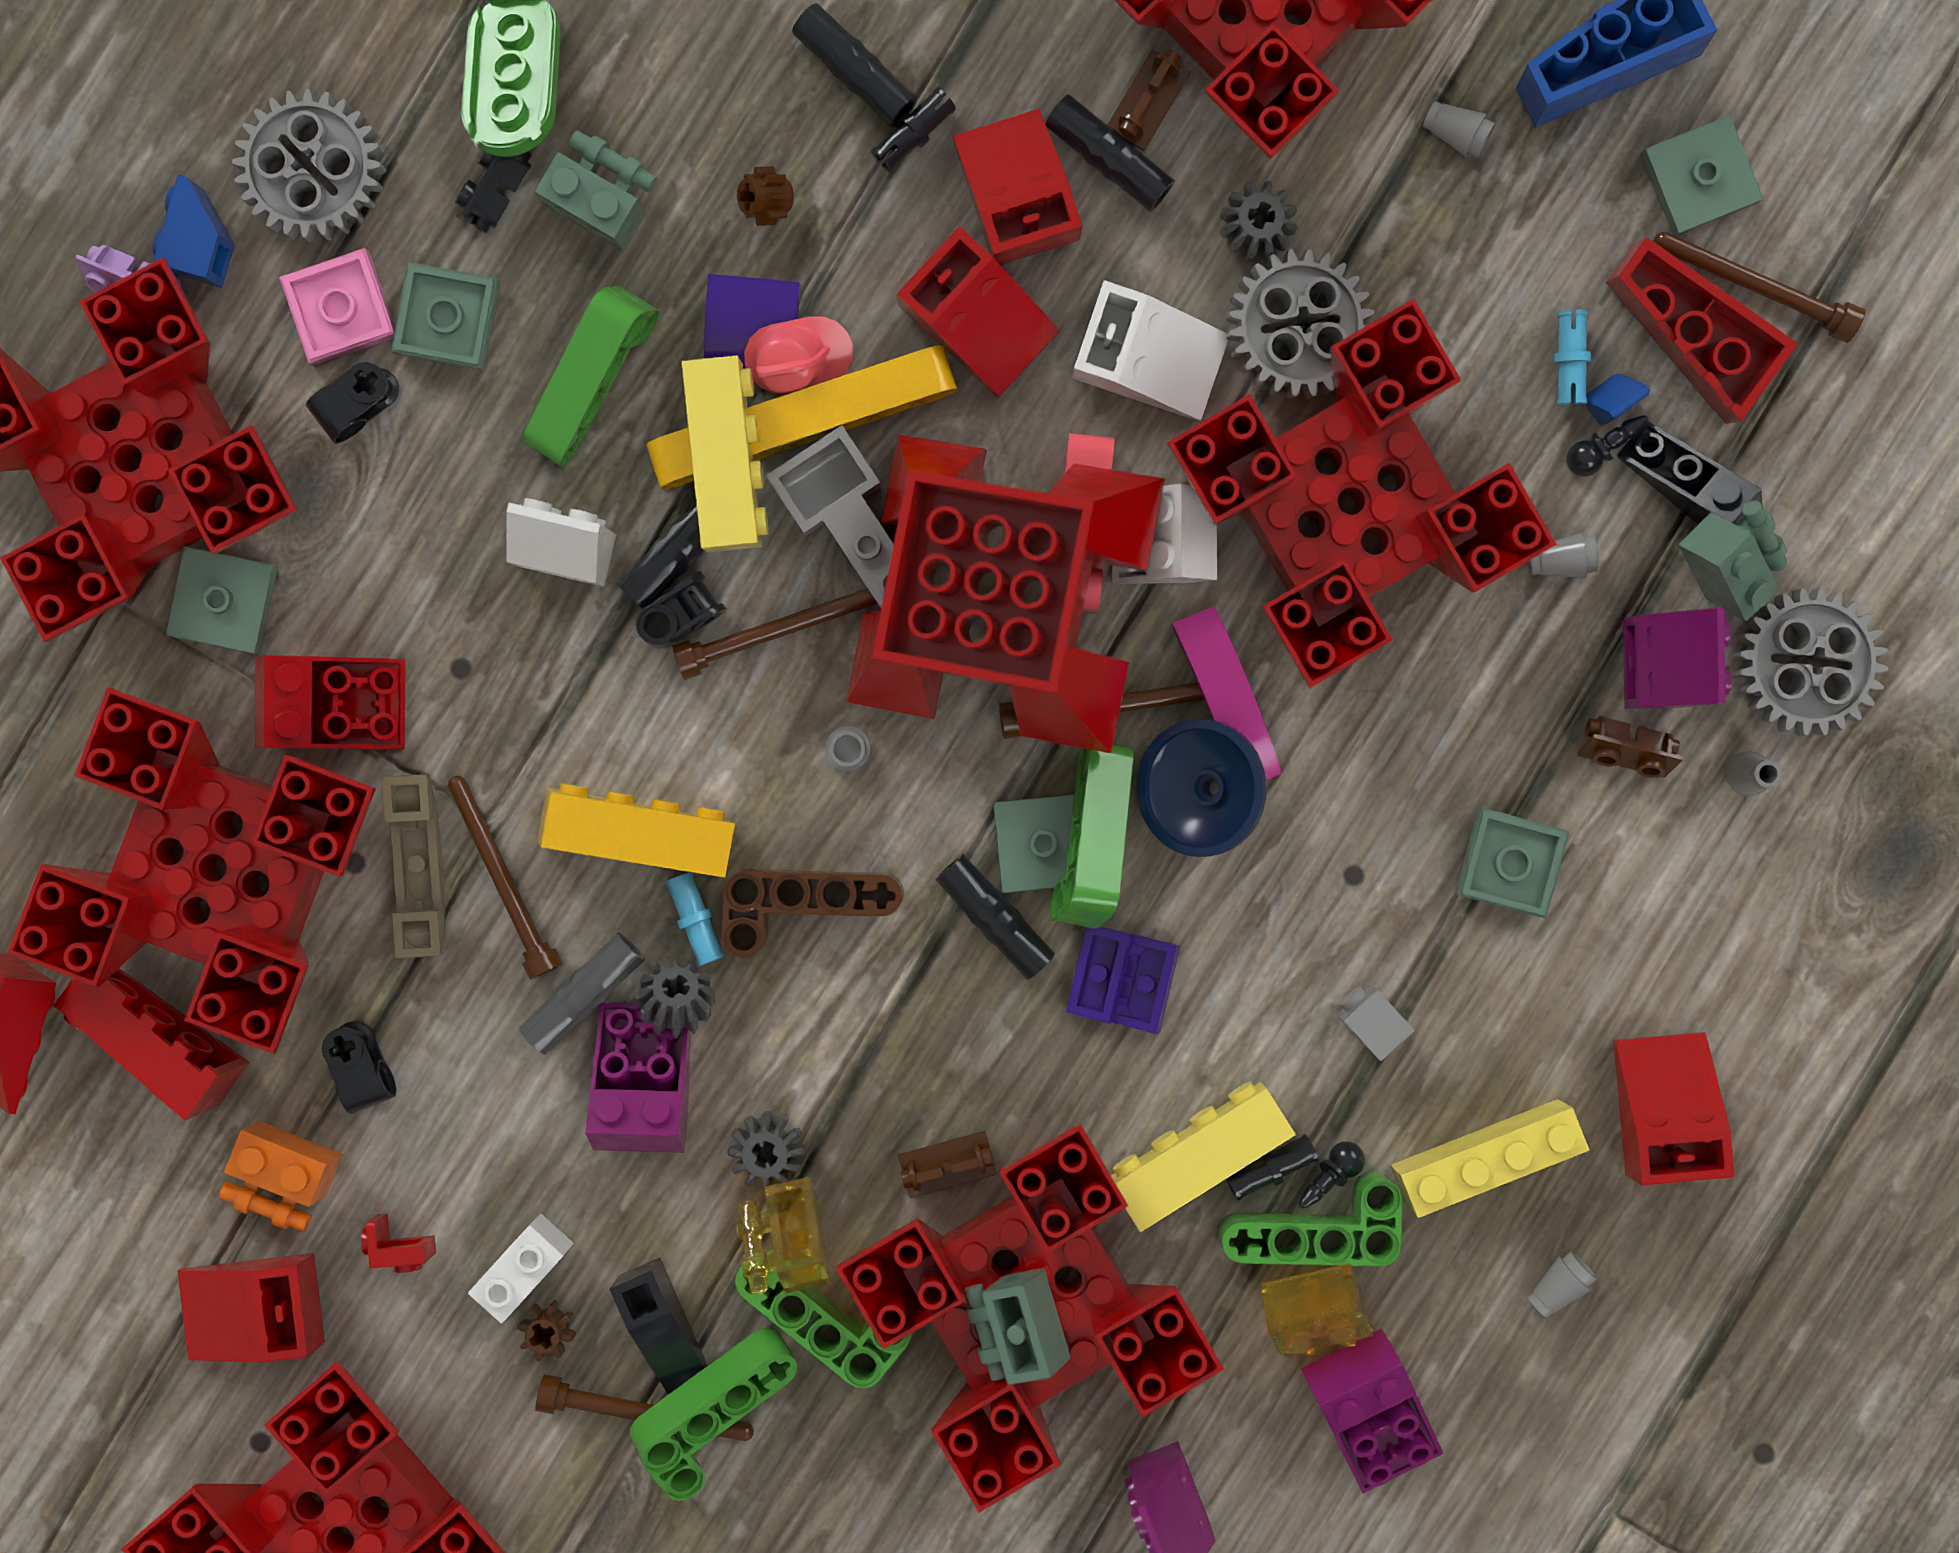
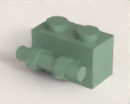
[534,130,658,252]
[1678,501,1787,621]
[965,1268,1071,1385]

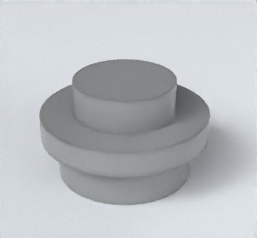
[825,726,871,771]

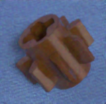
[737,166,794,226]
[517,1300,577,1361]

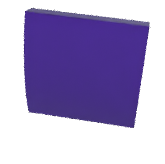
[704,274,801,369]
[1066,926,1180,1034]

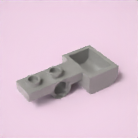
[766,425,894,608]

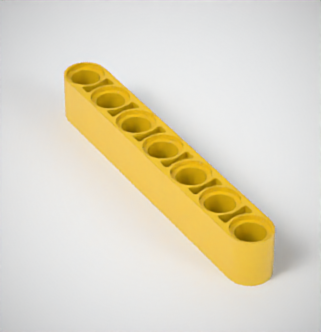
[646,345,958,489]

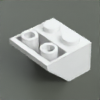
[1112,484,1217,584]
[506,498,617,587]

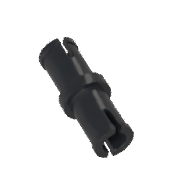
[871,87,956,173]
[1226,1134,1319,1201]

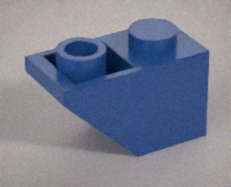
[153,174,235,288]

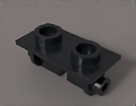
[455,151,532,234]

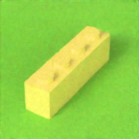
[682,355,769,553]
[1111,1082,1296,1233]
[1390,1099,1590,1218]

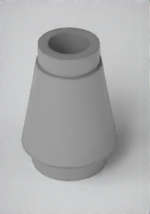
[1423,101,1496,158]
[1529,533,1598,578]
[1726,751,1782,796]
[1528,1251,1598,1318]

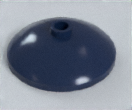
[1137,719,1267,857]

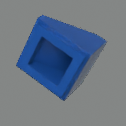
[1585,374,1650,425]

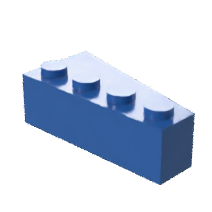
[1516,0,1717,128]

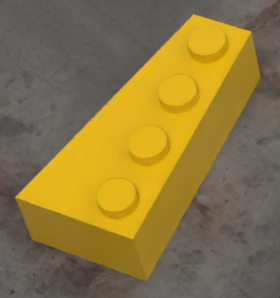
[537,783,735,878]

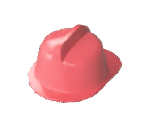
[744,316,853,394]

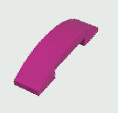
[1171,606,1282,780]

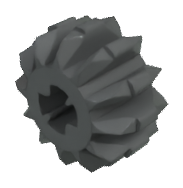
[1220,181,1298,261]
[636,957,715,1039]
[728,1111,806,1191]

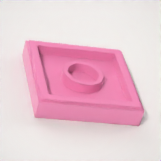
[279,248,395,366]

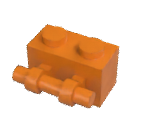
[218,1121,343,1232]

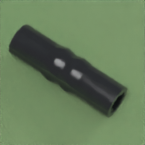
[792,3,917,127]
[1045,94,1175,212]
[617,502,704,609]
[935,854,1055,980]

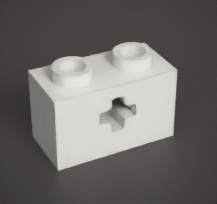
[468,1214,574,1324]

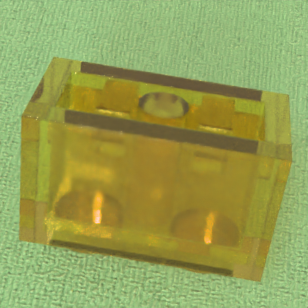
[736,1177,831,1294]
[1261,1263,1373,1356]

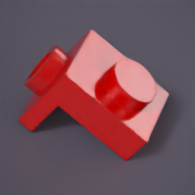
[361,1213,436,1273]

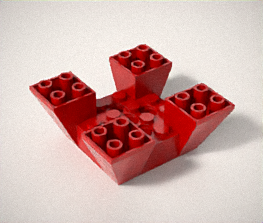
[1114,0,1433,160]
[0,257,298,642]
[1167,299,1557,688]
[846,434,1165,754]
[7,687,376,1054]
[835,1123,1224,1513]
[121,1361,506,1553]

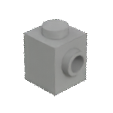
[1336,985,1415,1061]

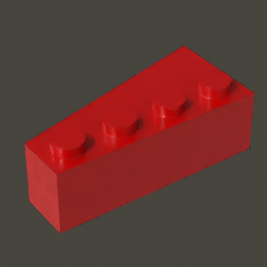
[1606,237,1799,424]
[53,968,250,1121]

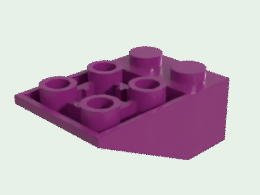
[1623,608,1732,709]
[585,1003,691,1153]
[1301,1328,1444,1494]
[1124,1441,1216,1553]

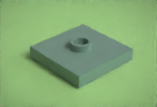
[1641,115,1763,236]
[391,262,501,371]
[166,546,278,654]
[993,794,1074,893]
[1455,807,1570,919]

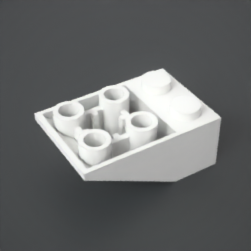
[1072,280,1228,422]

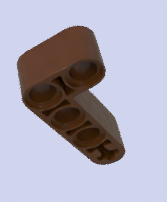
[722,869,904,958]

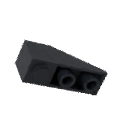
[1617,421,1763,525]
[609,1258,708,1395]

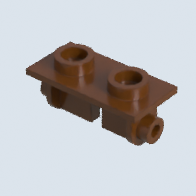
[1107,49,1191,151]
[1577,716,1683,778]
[898,1131,997,1199]

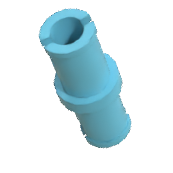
[1554,310,1591,405]
[665,872,725,967]

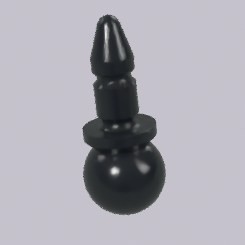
[1566,415,1648,477]
[1299,1141,1365,1209]

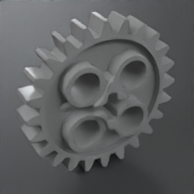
[232,89,386,243]
[1225,249,1375,400]
[1733,588,1888,736]

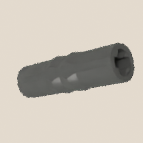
[519,932,645,1055]

